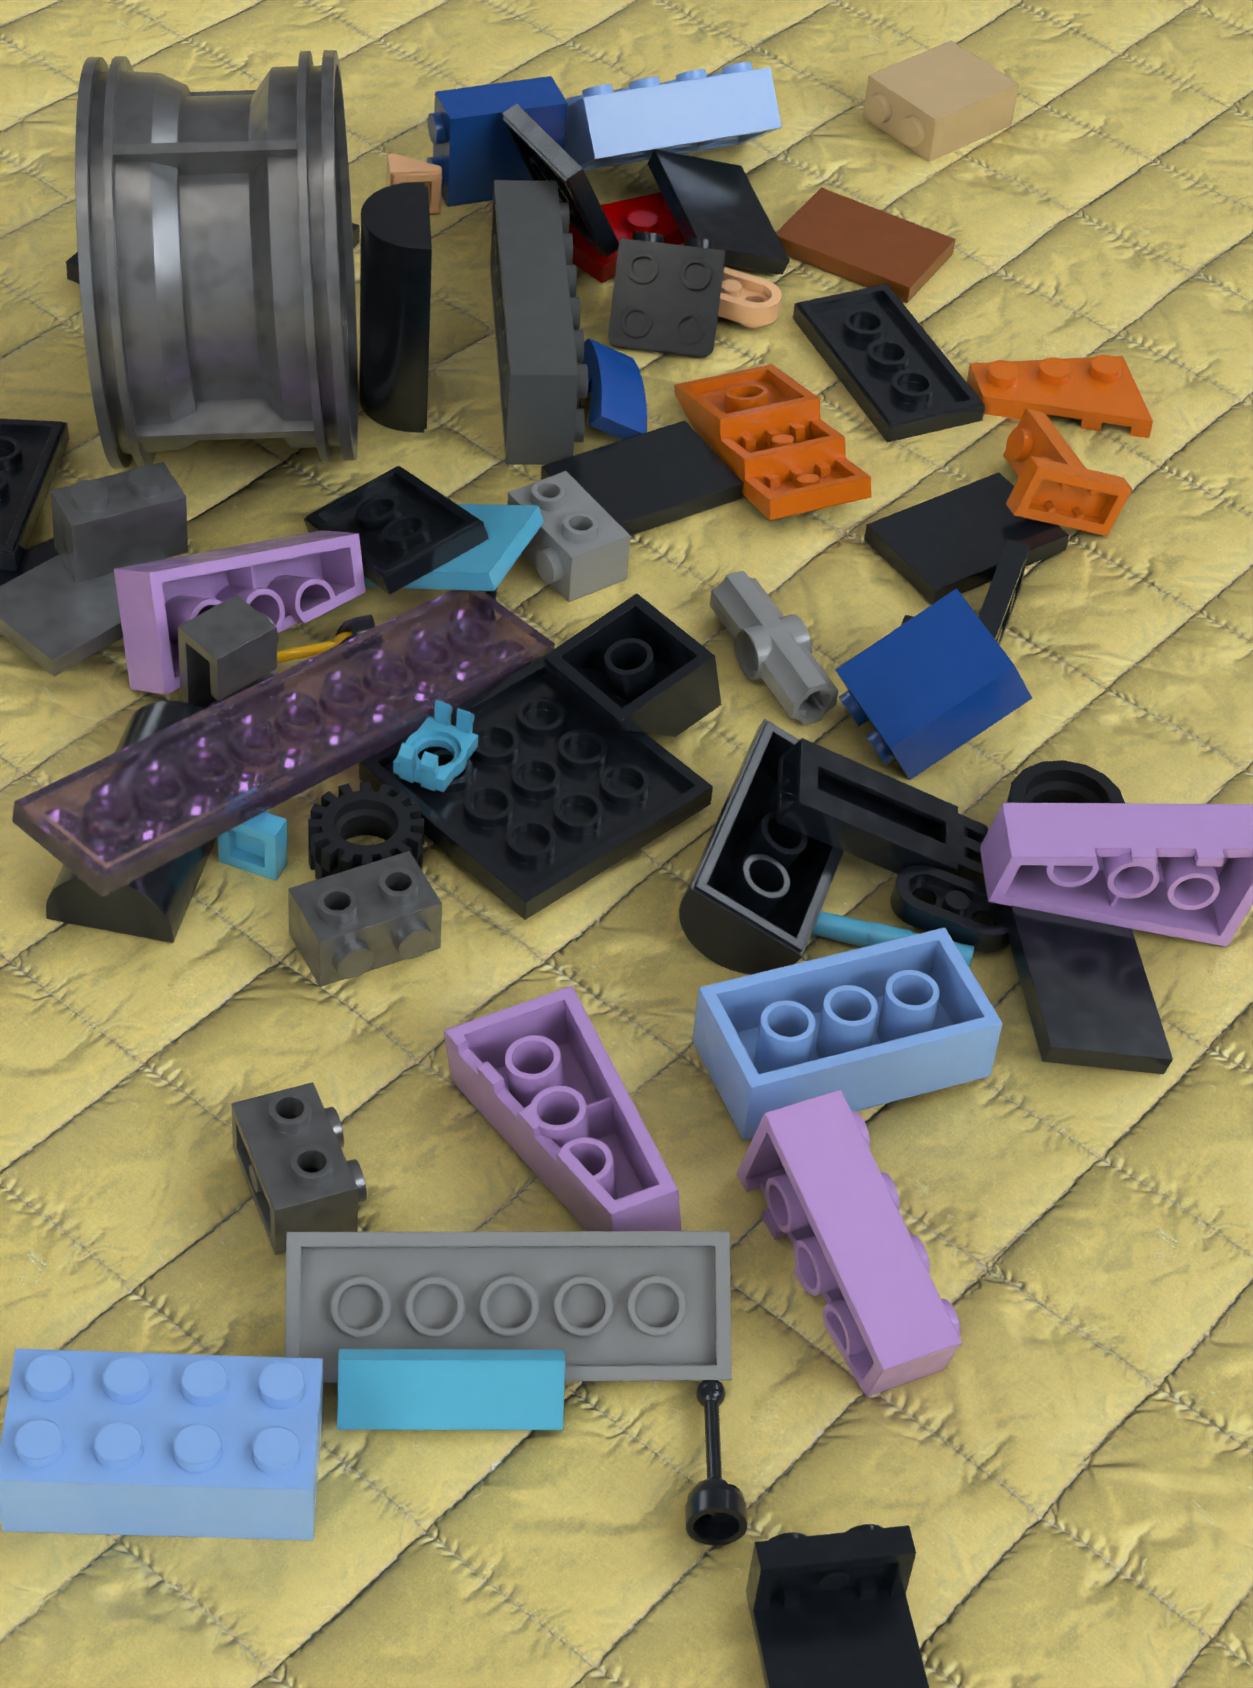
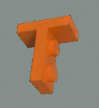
[1003,408,1132,536]

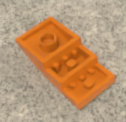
[674,364,871,520]

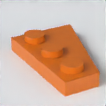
[967,355,1153,438]

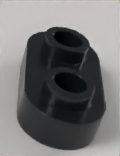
[890,865,1009,953]

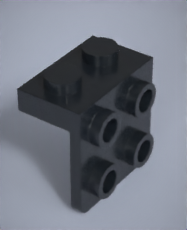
[608,231,726,357]
[746,1524,929,1688]

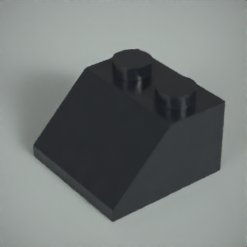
[543,593,722,737]

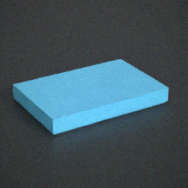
[364,504,544,591]

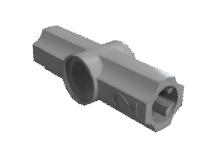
[710,571,838,726]

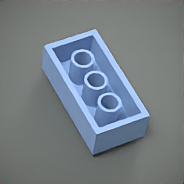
[565,62,782,171]
[692,928,1003,1141]
[0,1348,323,1541]

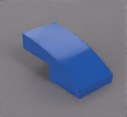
[583,338,647,440]

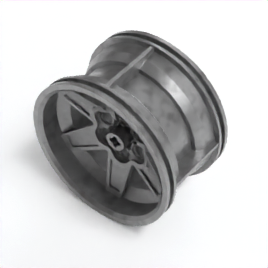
[75,50,358,469]

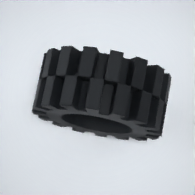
[308,782,424,891]

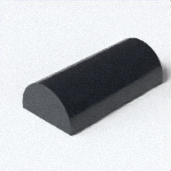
[359,182,432,433]
[46,701,246,943]
[679,719,844,975]

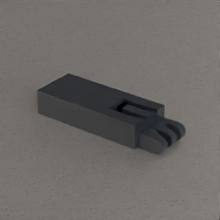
[776,738,988,886]

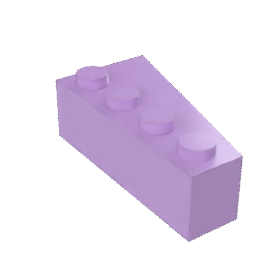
[114,530,366,695]
[980,803,1253,947]
[444,986,681,1231]
[736,1089,962,1397]

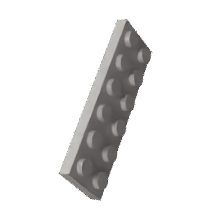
[285,1231,732,1383]

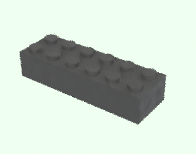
[490,180,588,465]

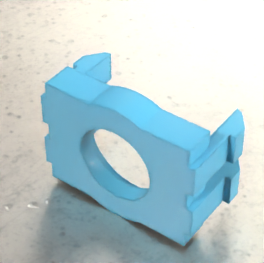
[393,700,478,792]

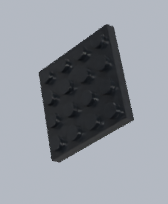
[359,655,713,920]

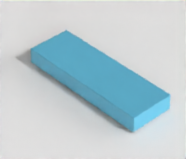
[337,1349,565,1430]

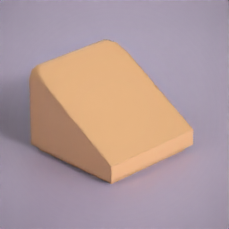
[386,153,442,214]

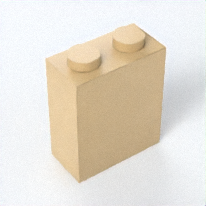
[863,40,1019,162]

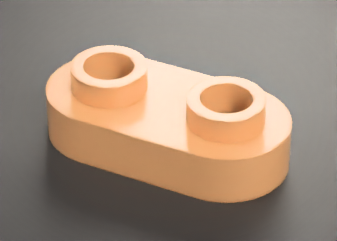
[718,267,782,328]

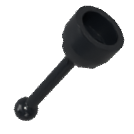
[685,1380,747,1546]

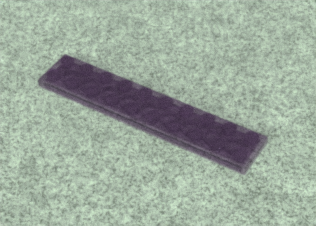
[12,590,555,897]

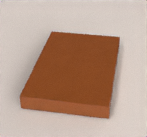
[776,188,956,303]

